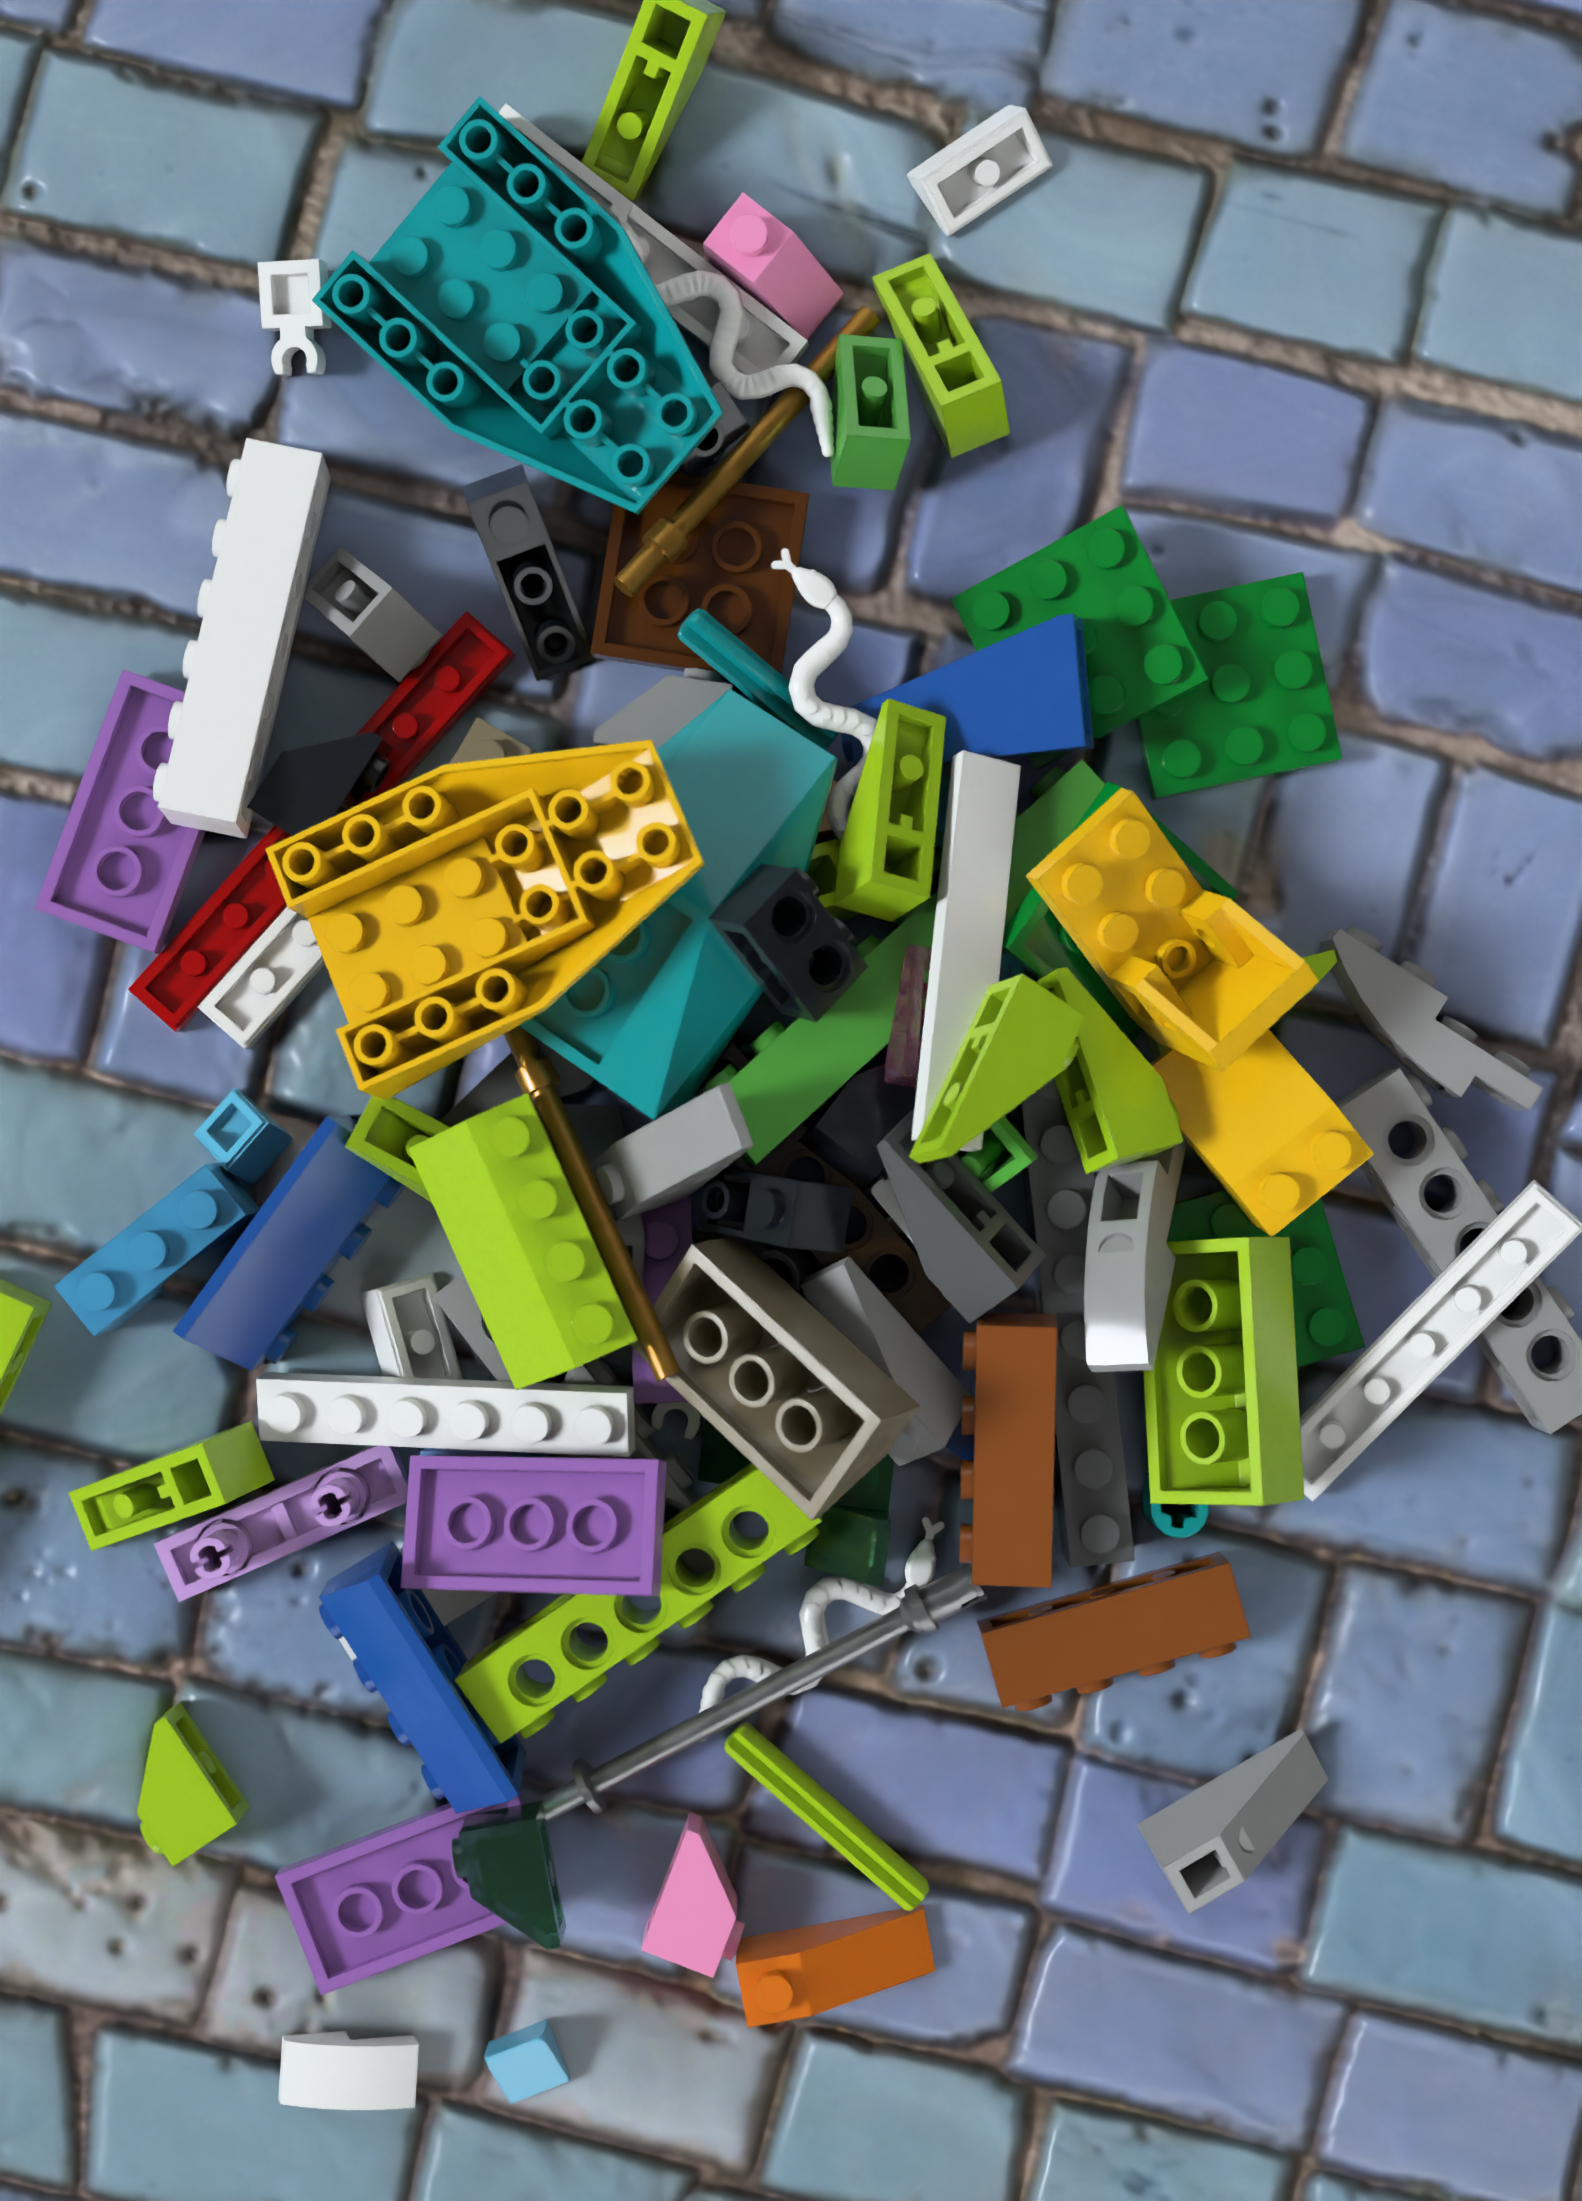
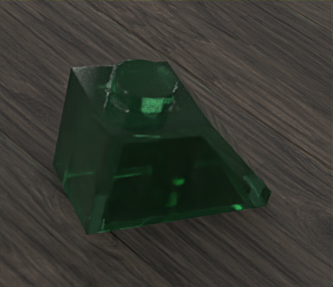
[804,1505,891,1587]
[452,1801,566,1950]

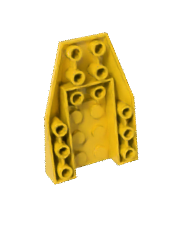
[265,740,705,1100]

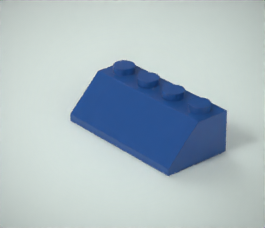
[172,1115,406,1371]
[319,1541,526,1813]

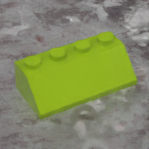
[408,1093,637,1390]
[1143,1237,1304,1506]

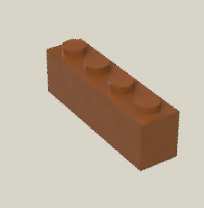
[959,1313,1057,1588]
[977,1552,1251,1711]

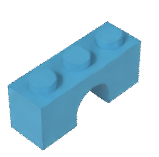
[54,1163,260,1337]

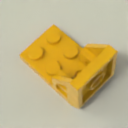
[1026,788,1319,1072]

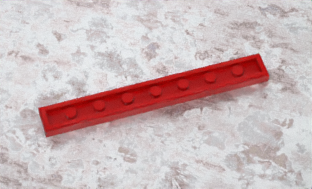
[128,611,516,1032]

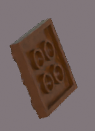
[590,472,810,678]

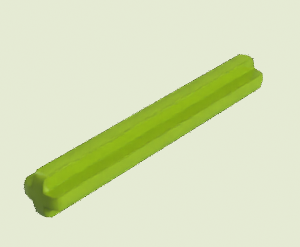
[724,1722,929,1911]

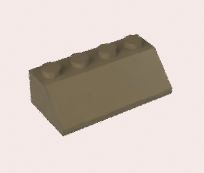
[629,1236,920,1521]

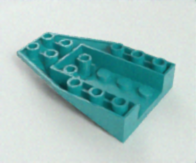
[312,96,725,514]
[519,689,838,1120]

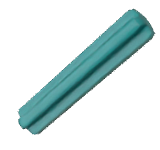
[677,608,839,750]

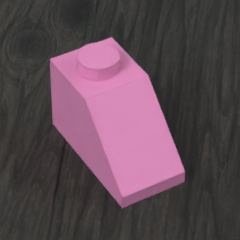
[703,192,844,341]
[641,1812,745,1978]

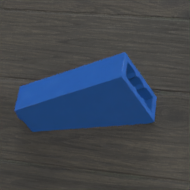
[841,613,1094,766]

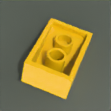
[1151,1029,1374,1237]

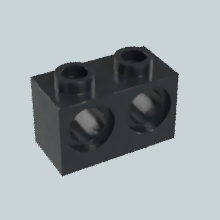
[708,864,868,1022]

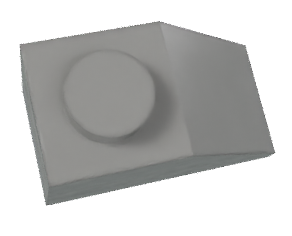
[303,546,442,683]
[593,668,733,749]

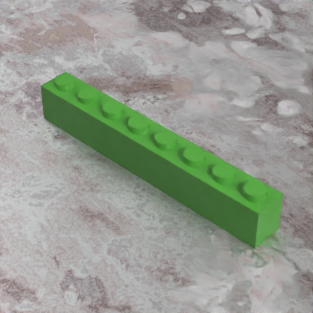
[702,759,1105,1168]

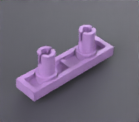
[154,1446,409,1602]

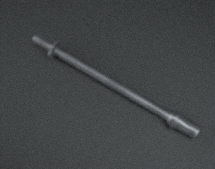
[525,1563,988,1828]

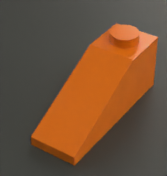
[736,1905,935,2028]

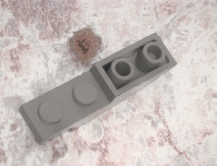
[1320,926,1544,1110]
[1084,1136,1187,1372]

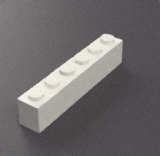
[153,438,331,839]

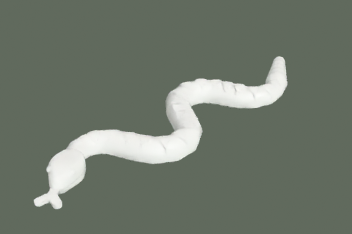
[609,201,835,457]
[771,548,877,841]
[699,1517,945,1741]

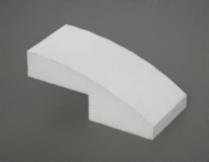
[278,2031,419,2110]

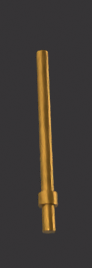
[613,306,880,597]
[504,1025,681,1382]

